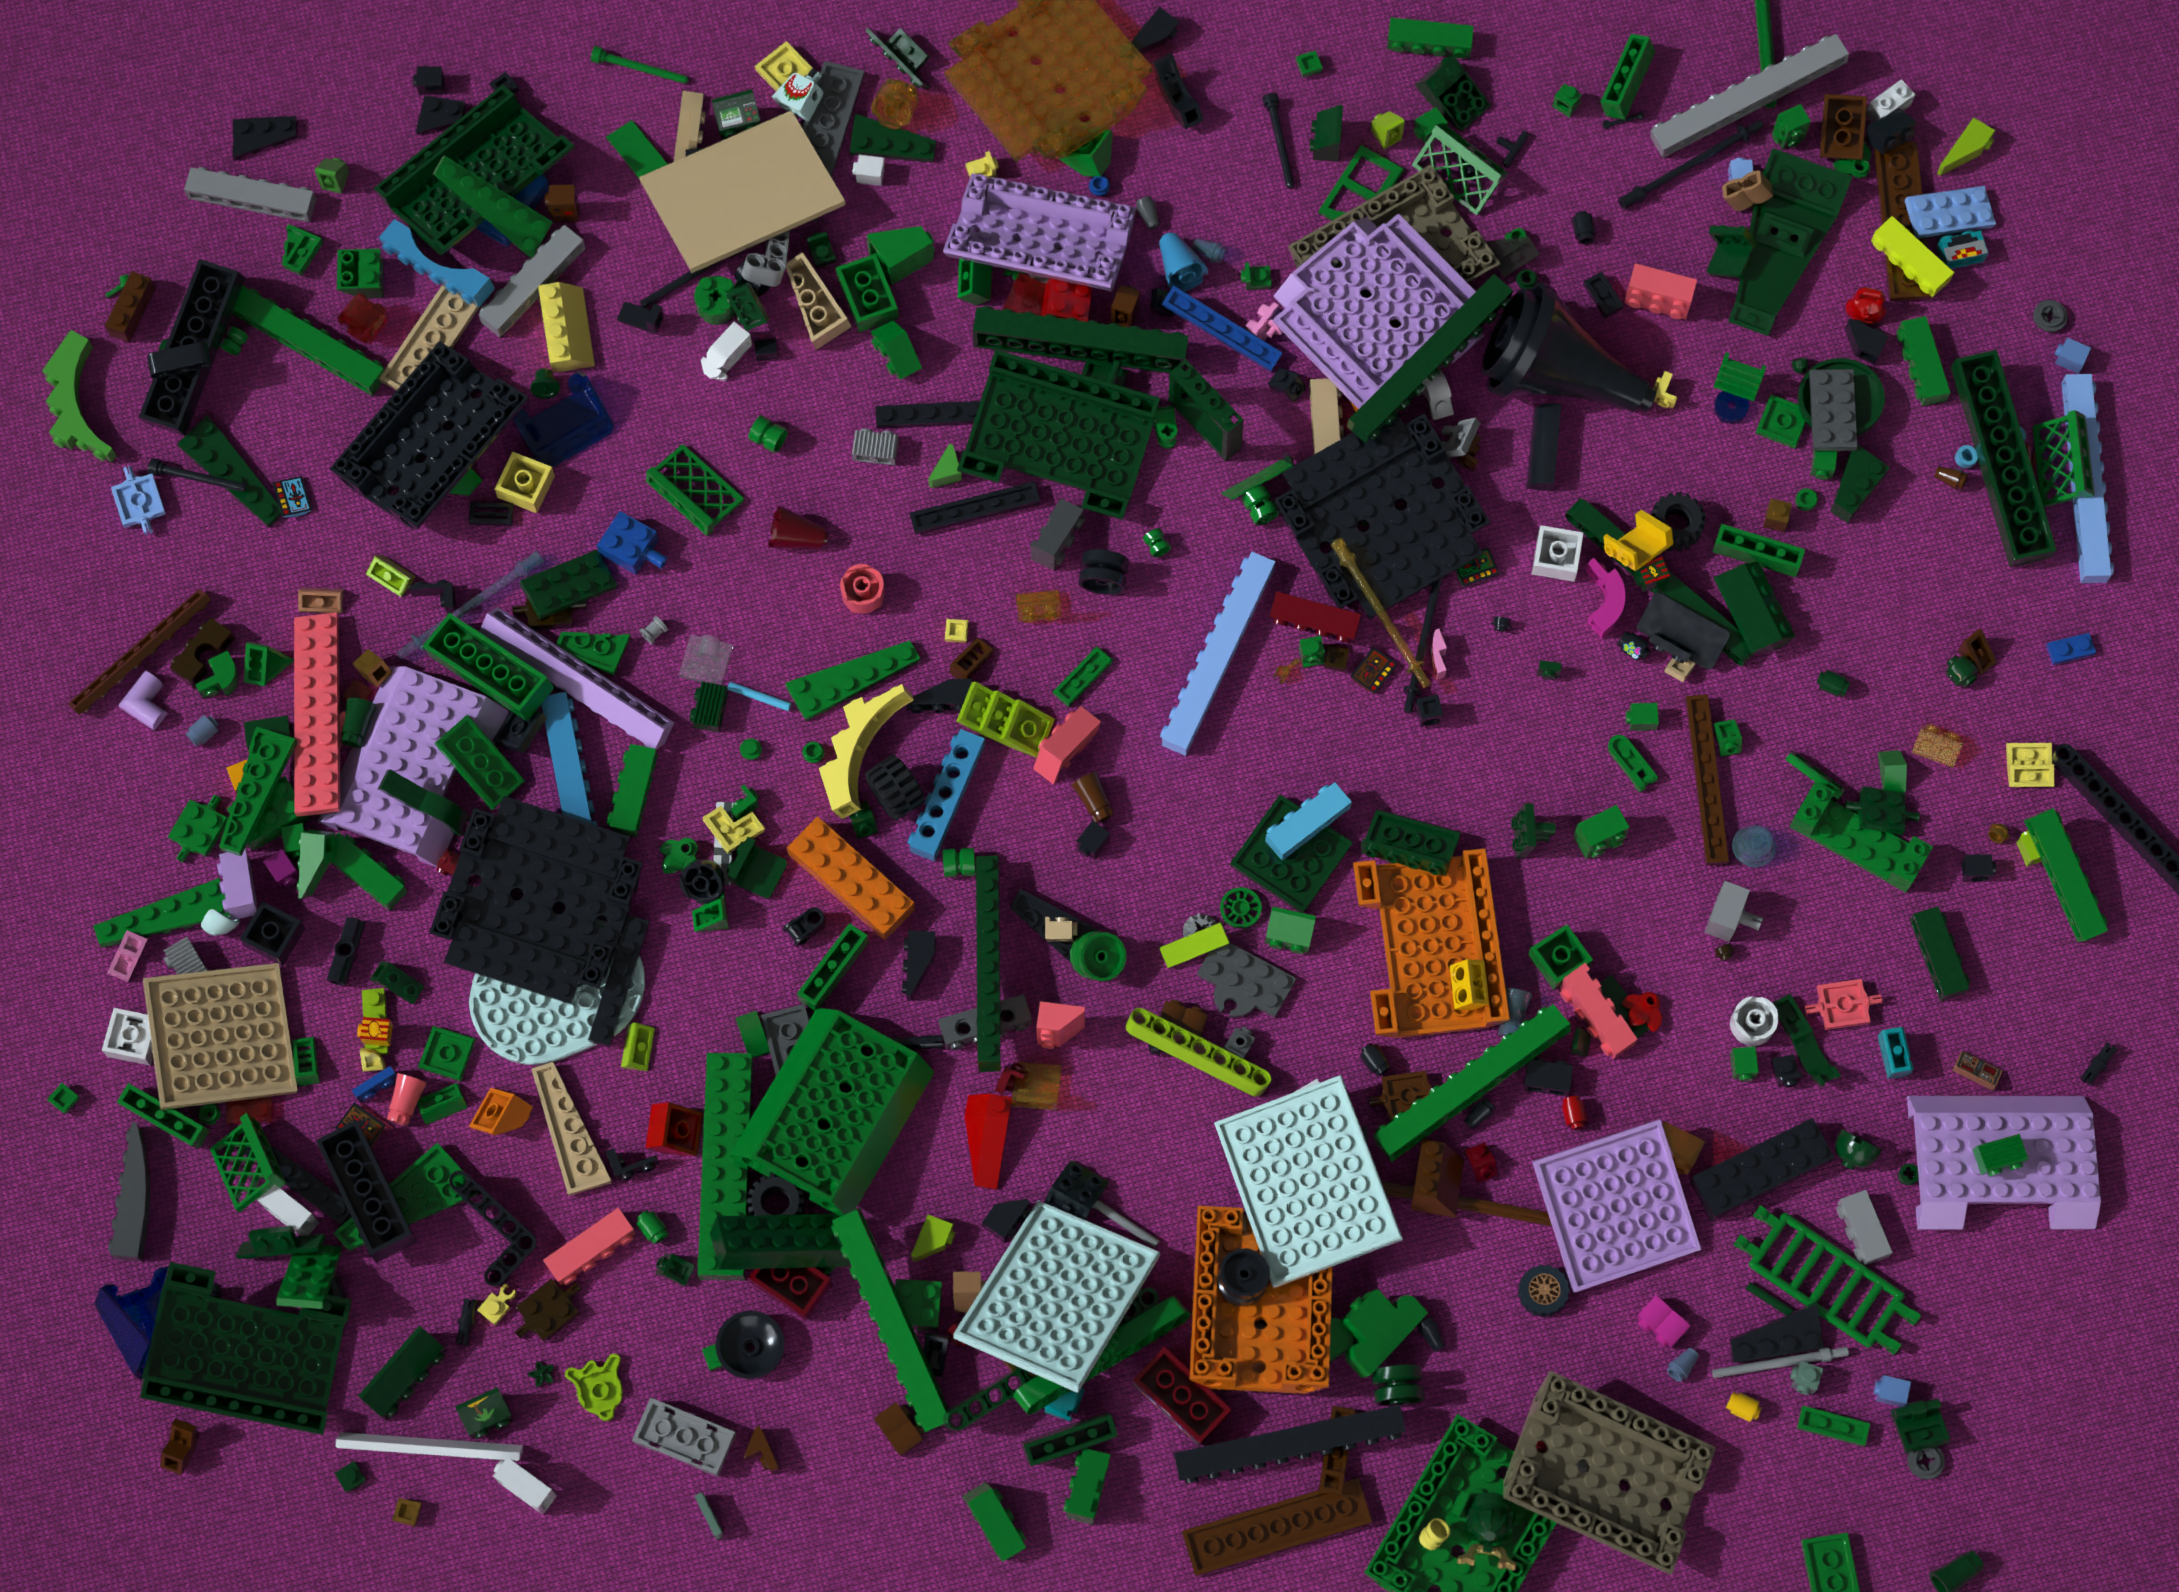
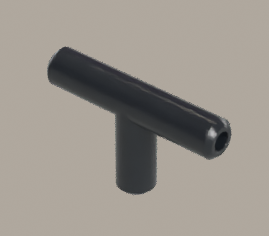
[1496,131,1529,168]

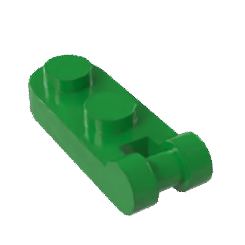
[1608,735,1658,793]

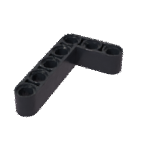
[449,1170,536,1288]

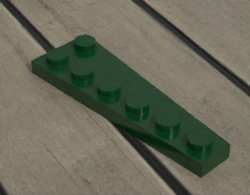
[177,415,282,528]

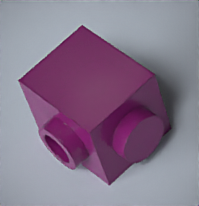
[263,849,299,888]

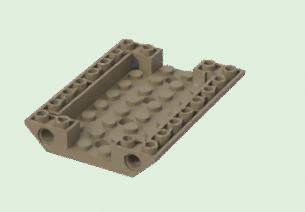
[1288,165,1500,327]
[1503,1371,1716,1575]

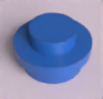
[1089,176,1110,196]

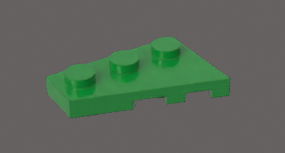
[556,632,631,675]

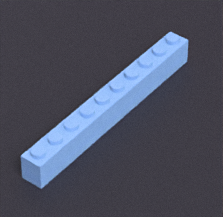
[2062,374,2114,583]
[1160,552,1275,756]

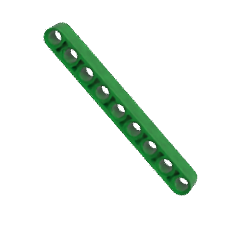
[1013,1296,1190,1415]

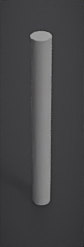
[1093,1200,1159,1248]

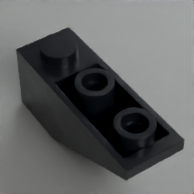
[906,679,972,713]
[902,931,936,1001]

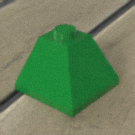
[1058,129,1113,177]

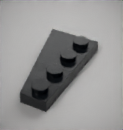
[1010,889,1099,963]
[1729,1302,1824,1363]

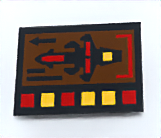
[1350,647,1398,694]

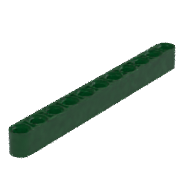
[1565,498,1755,666]
[943,1288,1159,1430]

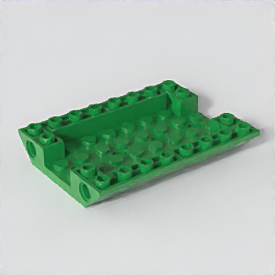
[729,1008,934,1216]
[1364,1414,1557,1592]

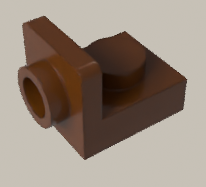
[1457,434,1481,471]

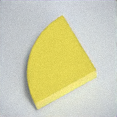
[360,1048,386,1072]

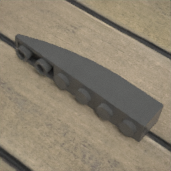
[108,1122,151,1262]

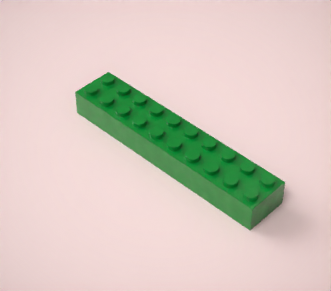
[698,1053,754,1281]

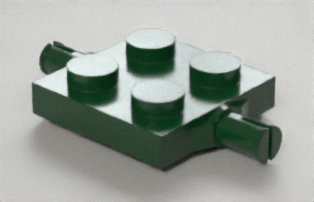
[1844,786,1920,835]

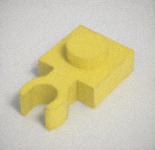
[477,1284,516,1326]

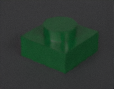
[1537,660,1562,680]
[334,1461,367,1494]

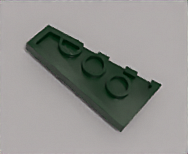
[850,114,936,163]

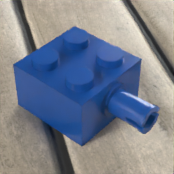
[596,511,668,575]

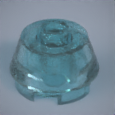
[1732,825,1777,867]

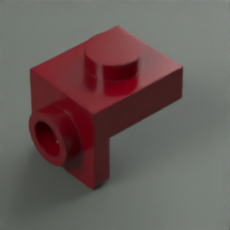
[1464,1142,1498,1183]

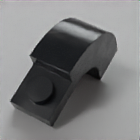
[1152,53,1204,129]

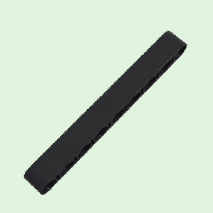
[2052,743,2179,895]

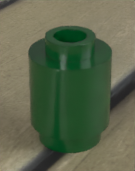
[1816,669,1851,697]

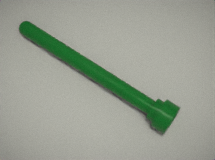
[591,45,689,84]

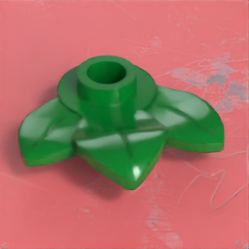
[1833,142,1871,178]
[659,838,698,874]

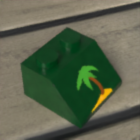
[455,1387,514,1440]

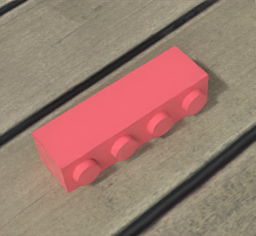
[543,1208,636,1286]

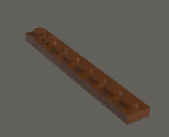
[67,589,211,715]
[1685,694,1729,866]

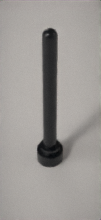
[1262,93,1294,189]
[148,458,247,492]

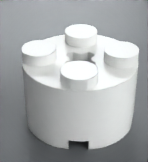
[1730,996,1778,1047]

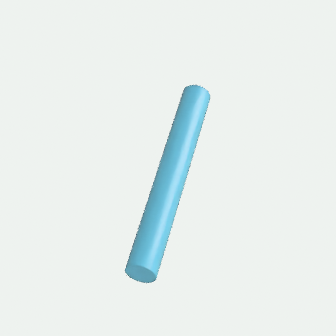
[728,681,791,711]

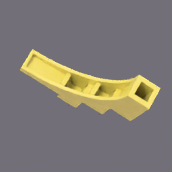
[819,684,914,819]

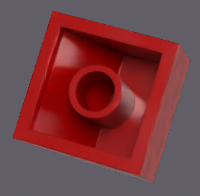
[645,1102,703,1157]

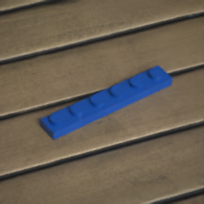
[1162,286,1282,372]

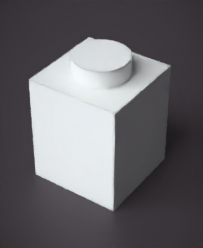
[853,155,885,186]

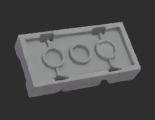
[632,1398,736,1477]

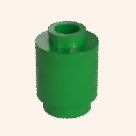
[636,1210,669,1245]

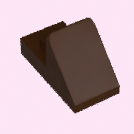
[744,1426,780,1474]

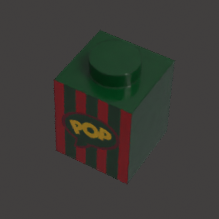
[1634,557,1670,592]

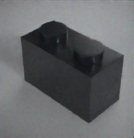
[1866,108,1917,155]
[1523,1057,1573,1097]

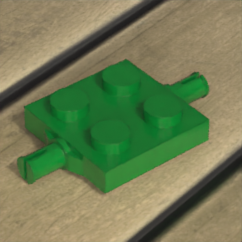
[168,795,228,863]

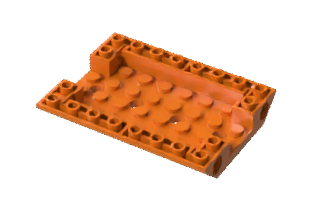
[1190,1206,1332,1394]

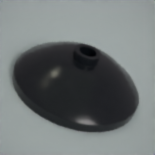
[715,1311,785,1379]

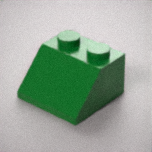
[1265,906,1316,954]

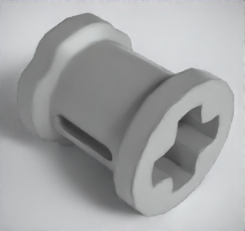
[639,616,668,645]

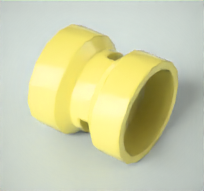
[1419,1518,1450,1550]

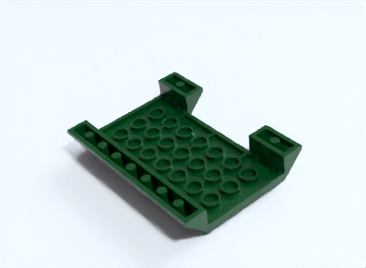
[374,85,575,255]
[957,349,1160,520]
[139,1262,352,1435]

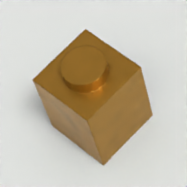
[1763,498,1792,532]
[353,649,392,687]

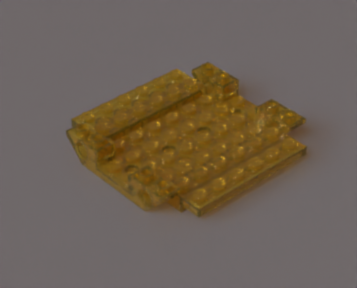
[944,0,1153,162]

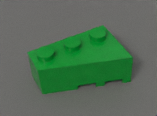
[961,1482,1026,1562]

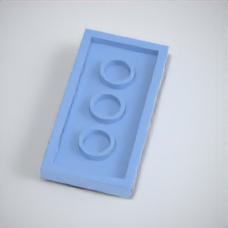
[1904,186,1996,238]

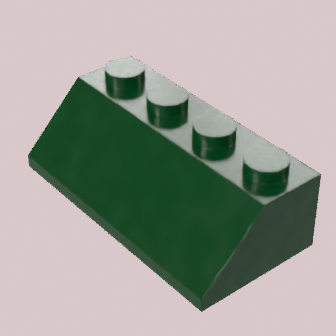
[1713,562,1796,654]
[358,1325,446,1421]

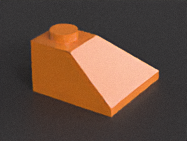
[469,1088,533,1136]

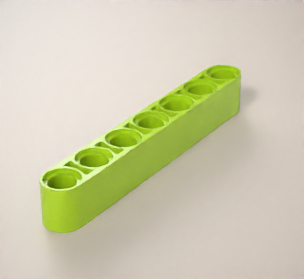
[1125,1008,1271,1097]

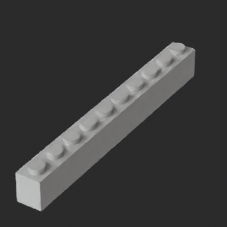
[1651,34,1849,158]

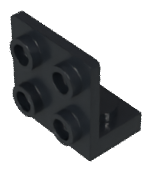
[1044,1160,1109,1221]

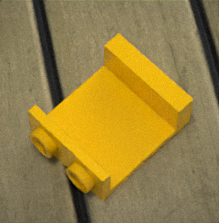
[1603,510,1673,571]

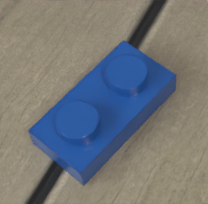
[2046,633,2096,665]
[352,1066,397,1102]

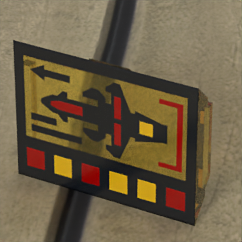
[335,1103,386,1146]

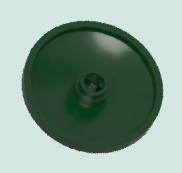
[1798,358,1885,436]

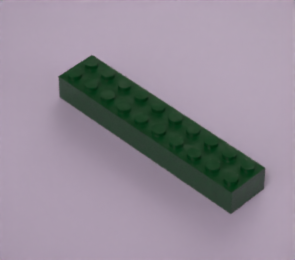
[973,306,1189,374]
[1951,350,2057,567]

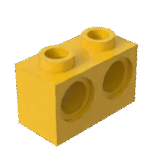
[1450,959,1489,1011]

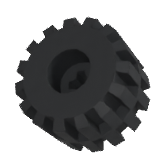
[865,755,924,821]

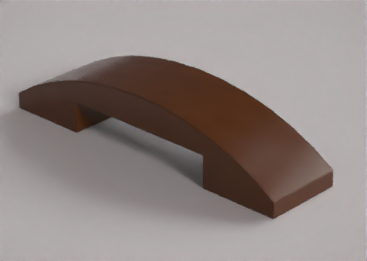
[1318,1406,1355,1496]

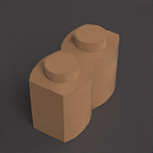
[1722,171,1773,211]

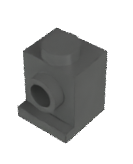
[1223,1027,1255,1059]

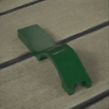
[378,769,471,837]
[1772,994,1841,1087]

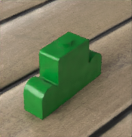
[1340,1290,1428,1378]

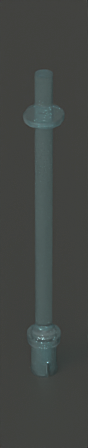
[396,551,544,659]

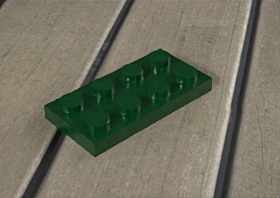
[519,550,617,619]

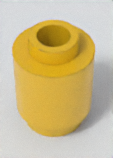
[1726,1392,1762,1422]

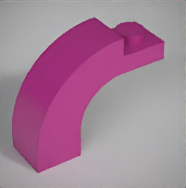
[1585,558,1625,638]

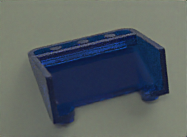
[511,370,614,468]

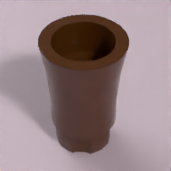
[1071,771,1114,824]

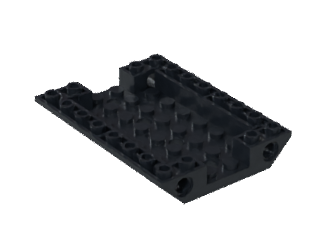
[329,341,530,530]

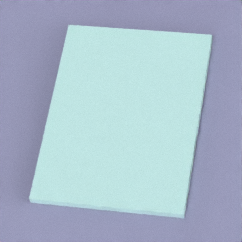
[1214,1075,1403,1288]
[954,1200,1160,1393]

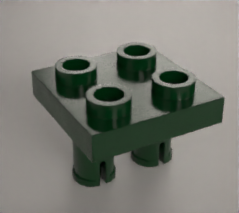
[1511,803,1555,859]

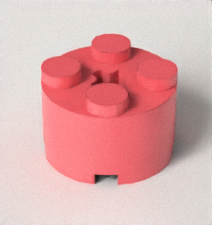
[840,564,885,614]

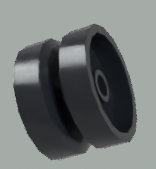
[1078,549,1129,595]
[1217,1248,1270,1306]

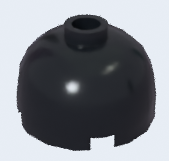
[679,858,725,904]

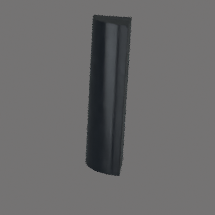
[1526,403,1561,491]

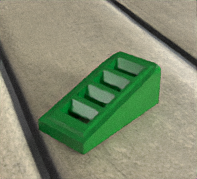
[292,1037,320,1086]

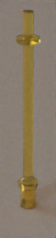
[1331,538,1431,688]

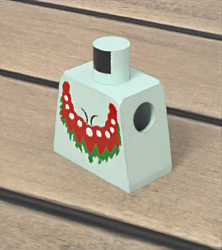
[772,69,823,122]

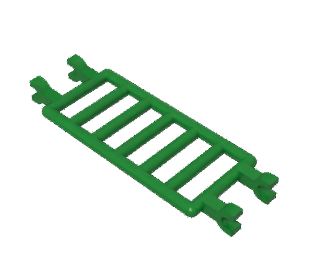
[1733,1205,1921,1355]

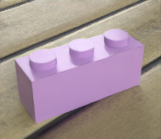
[217,849,258,920]

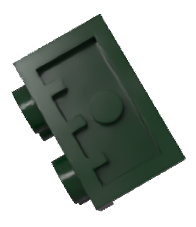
[726,277,770,331]

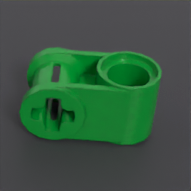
[1153,405,1177,449]

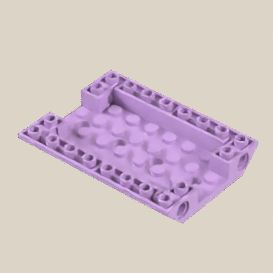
[943,173,1136,291]

